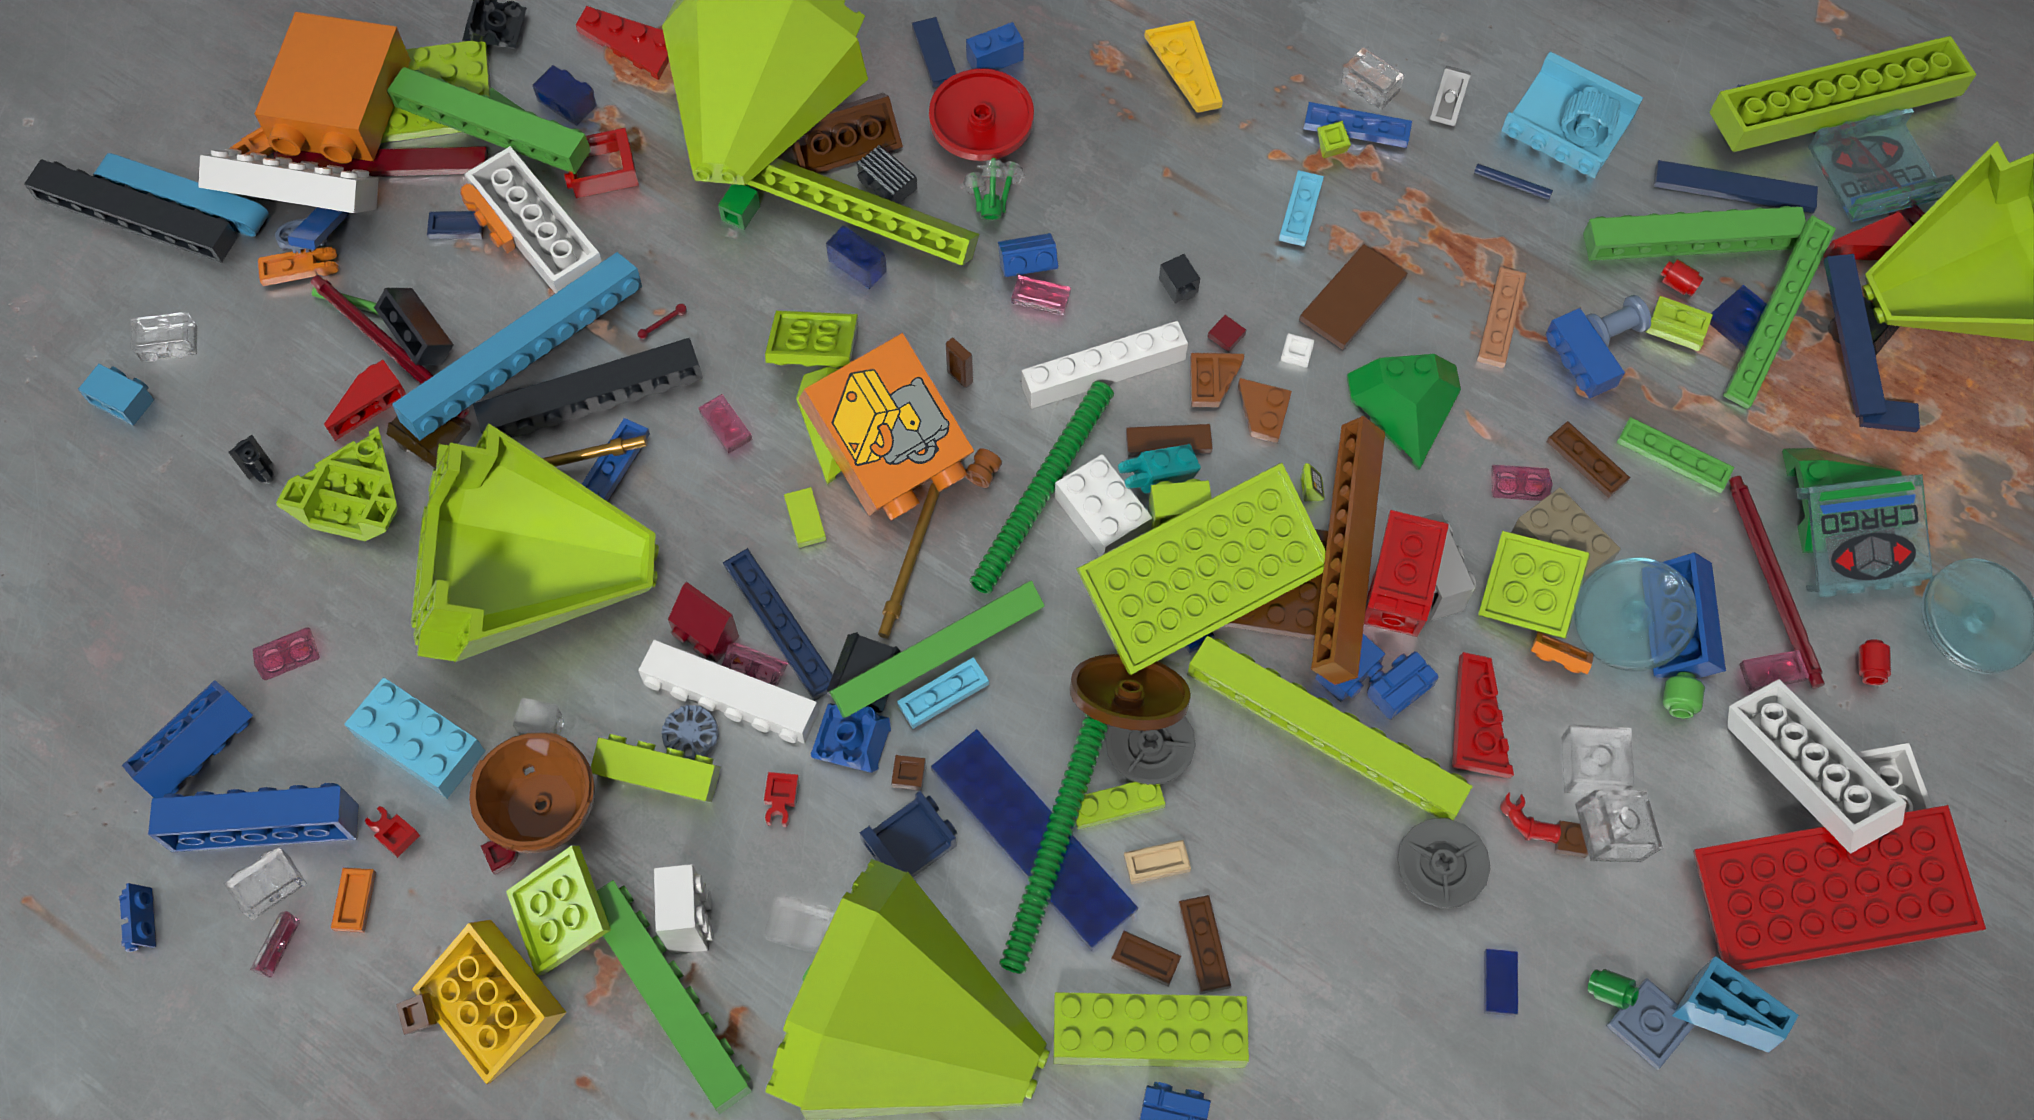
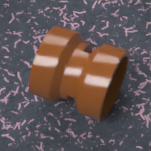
[965,448,1002,488]

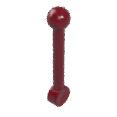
[637,304,687,339]

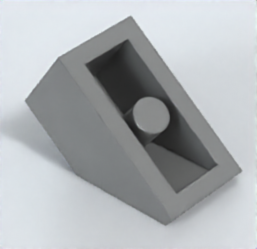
[1429,65,1471,126]

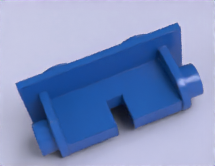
[119,883,156,952]

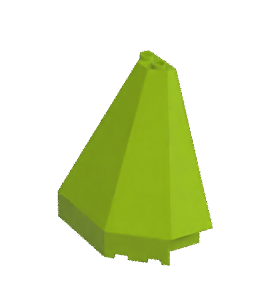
[662,0,868,185]
[1862,141,2034,341]
[411,423,659,662]
[765,859,1050,1120]

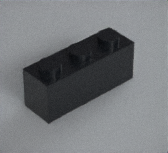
[374,288,454,365]

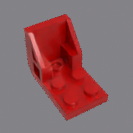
[1364,510,1449,637]

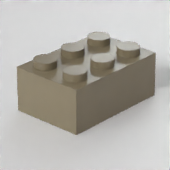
[1511,487,1621,587]

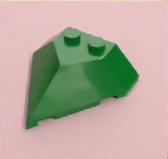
[1346,354,1461,470]

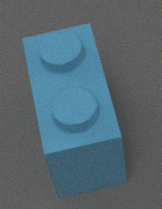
[78,364,154,426]

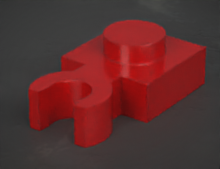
[764,772,799,827]
[365,806,420,858]

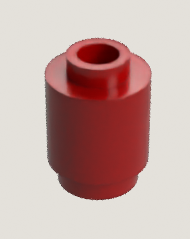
[1660,259,1704,297]
[1858,639,1891,685]

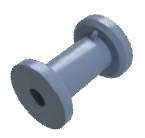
[1586,295,1651,347]

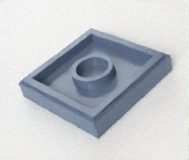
[1606,978,1695,1070]

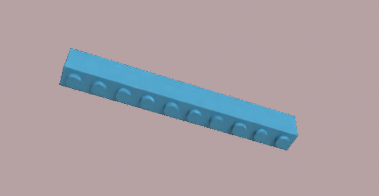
[392,252,642,440]

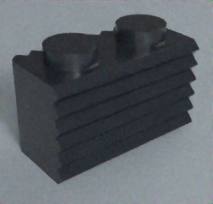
[857,145,917,204]

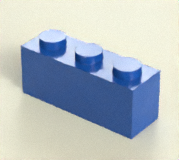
[1545,308,1625,399]

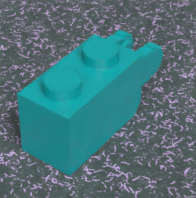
[1118,444,1201,493]

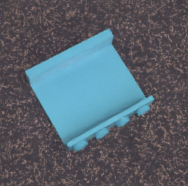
[1501,52,1643,179]

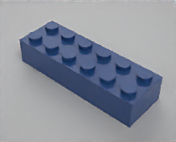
[148,783,359,852]

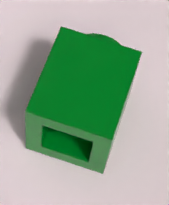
[718,184,760,230]

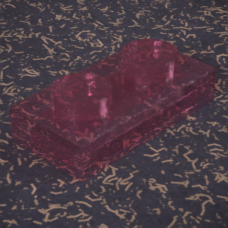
[1011,275,1071,316]
[698,394,753,454]
[1739,650,1809,692]

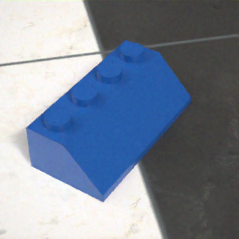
[1642,552,1726,678]
[122,680,253,798]

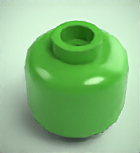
[1662,672,1705,719]

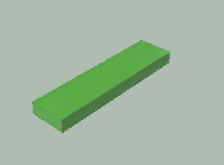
[1617,417,1735,493]

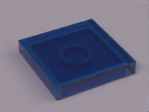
[1710,285,1767,352]

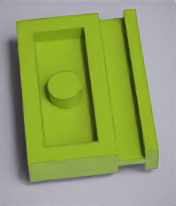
[1646,296,1713,351]

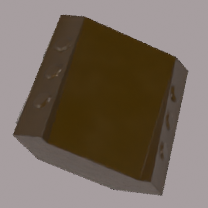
[386,416,470,469]

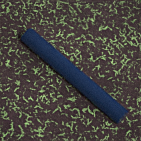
[1474,164,1553,200]

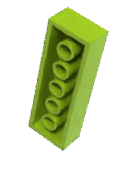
[1053,992,1249,1068]

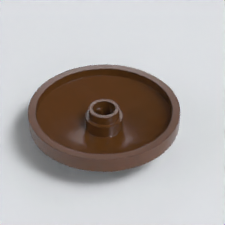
[1069,654,1191,731]

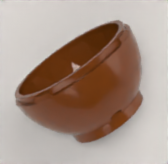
[469,732,595,853]

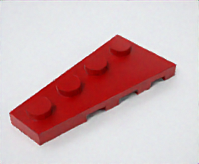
[575,6,669,80]
[1452,652,1514,779]

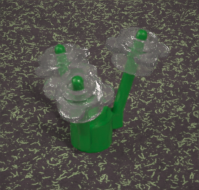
[960,158,1025,220]

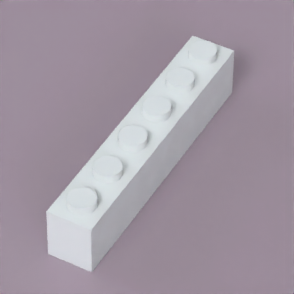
[1021,321,1188,409]
[638,640,819,744]

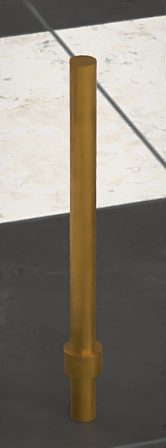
[542,435,647,467]
[878,483,940,639]

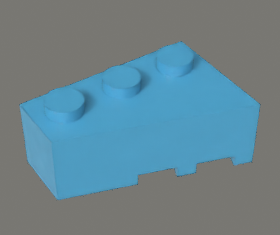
[1672,956,1799,1053]

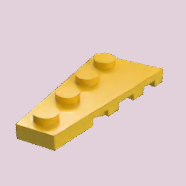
[1144,20,1223,113]

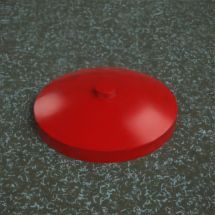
[929,69,1034,161]

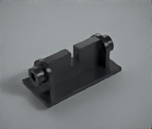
[228,435,274,484]

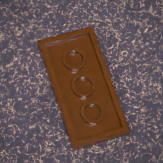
[1299,244,1408,350]

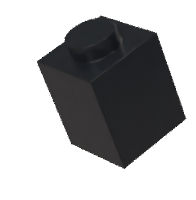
[1159,254,1200,303]

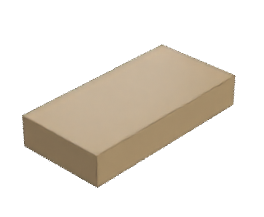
[1123,840,1191,885]

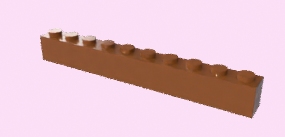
[1311,416,1385,685]

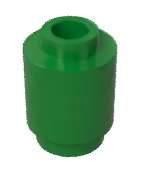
[1588,969,1639,1010]

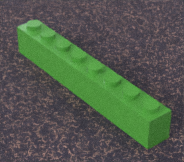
[387,67,591,174]
[1583,206,1806,261]
[597,880,752,1115]

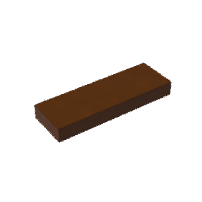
[1546,421,1631,498]
[1126,424,1213,457]
[1178,895,1231,994]

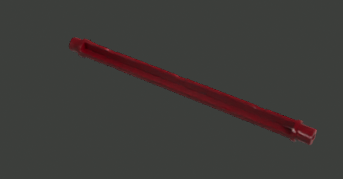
[310,275,470,418]
[1729,476,1825,689]

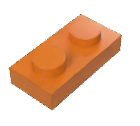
[1531,632,1594,674]

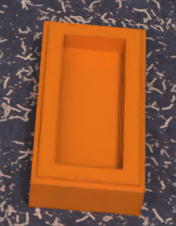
[331,868,376,933]

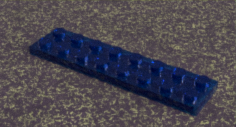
[931,729,1138,951]

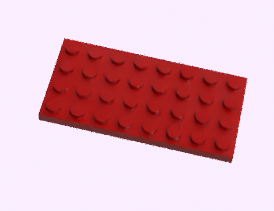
[1693,805,1986,972]

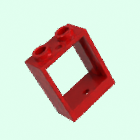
[564,128,639,199]

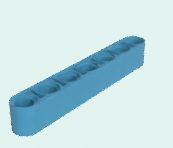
[93,153,269,237]

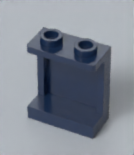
[859,791,958,877]

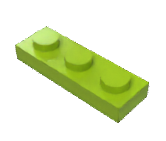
[1075,782,1166,830]

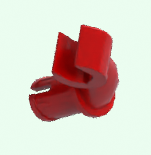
[1500,792,1561,844]

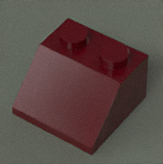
[668,581,739,663]

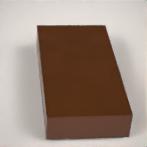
[946,337,973,388]
[1111,931,1181,987]

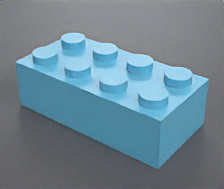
[344,677,485,799]

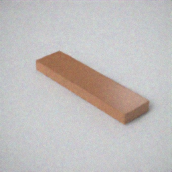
[1477,267,1527,368]

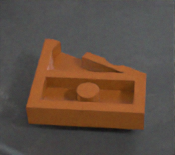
[1190,353,1244,407]
[1238,378,1292,443]

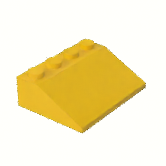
[412,920,567,1084]

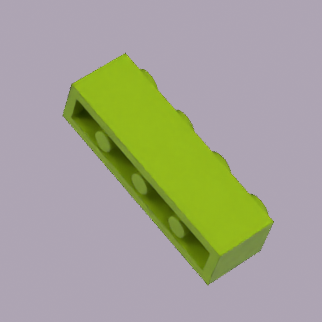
[591,734,721,802]

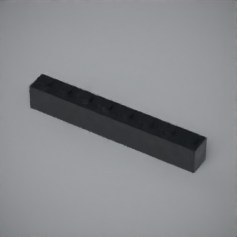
[24,159,238,263]
[473,337,703,438]

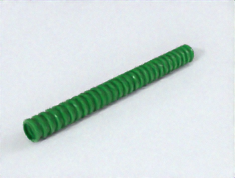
[969,381,1114,594]
[999,714,1108,974]

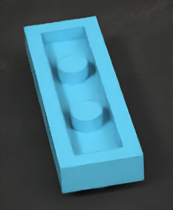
[1279,170,1324,247]
[897,657,989,729]

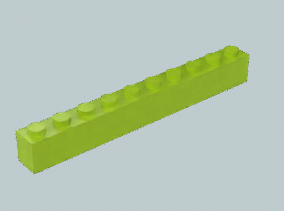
[747,158,980,266]
[1187,636,1473,820]

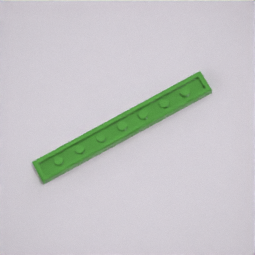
[1723,215,1836,409]
[829,580,1045,718]

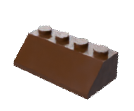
[791,93,903,173]

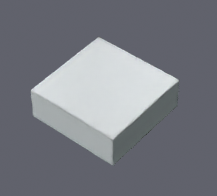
[1281,333,1315,368]

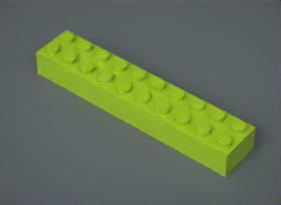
[1709,36,1977,152]

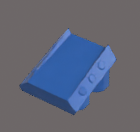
[811,703,891,773]

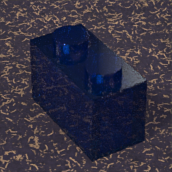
[532,65,597,126]
[826,225,887,289]

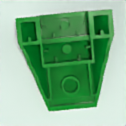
[1782,448,1912,553]

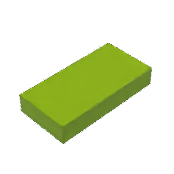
[784,487,826,548]

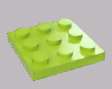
[765,311,858,368]
[1478,531,1591,639]
[506,845,611,975]

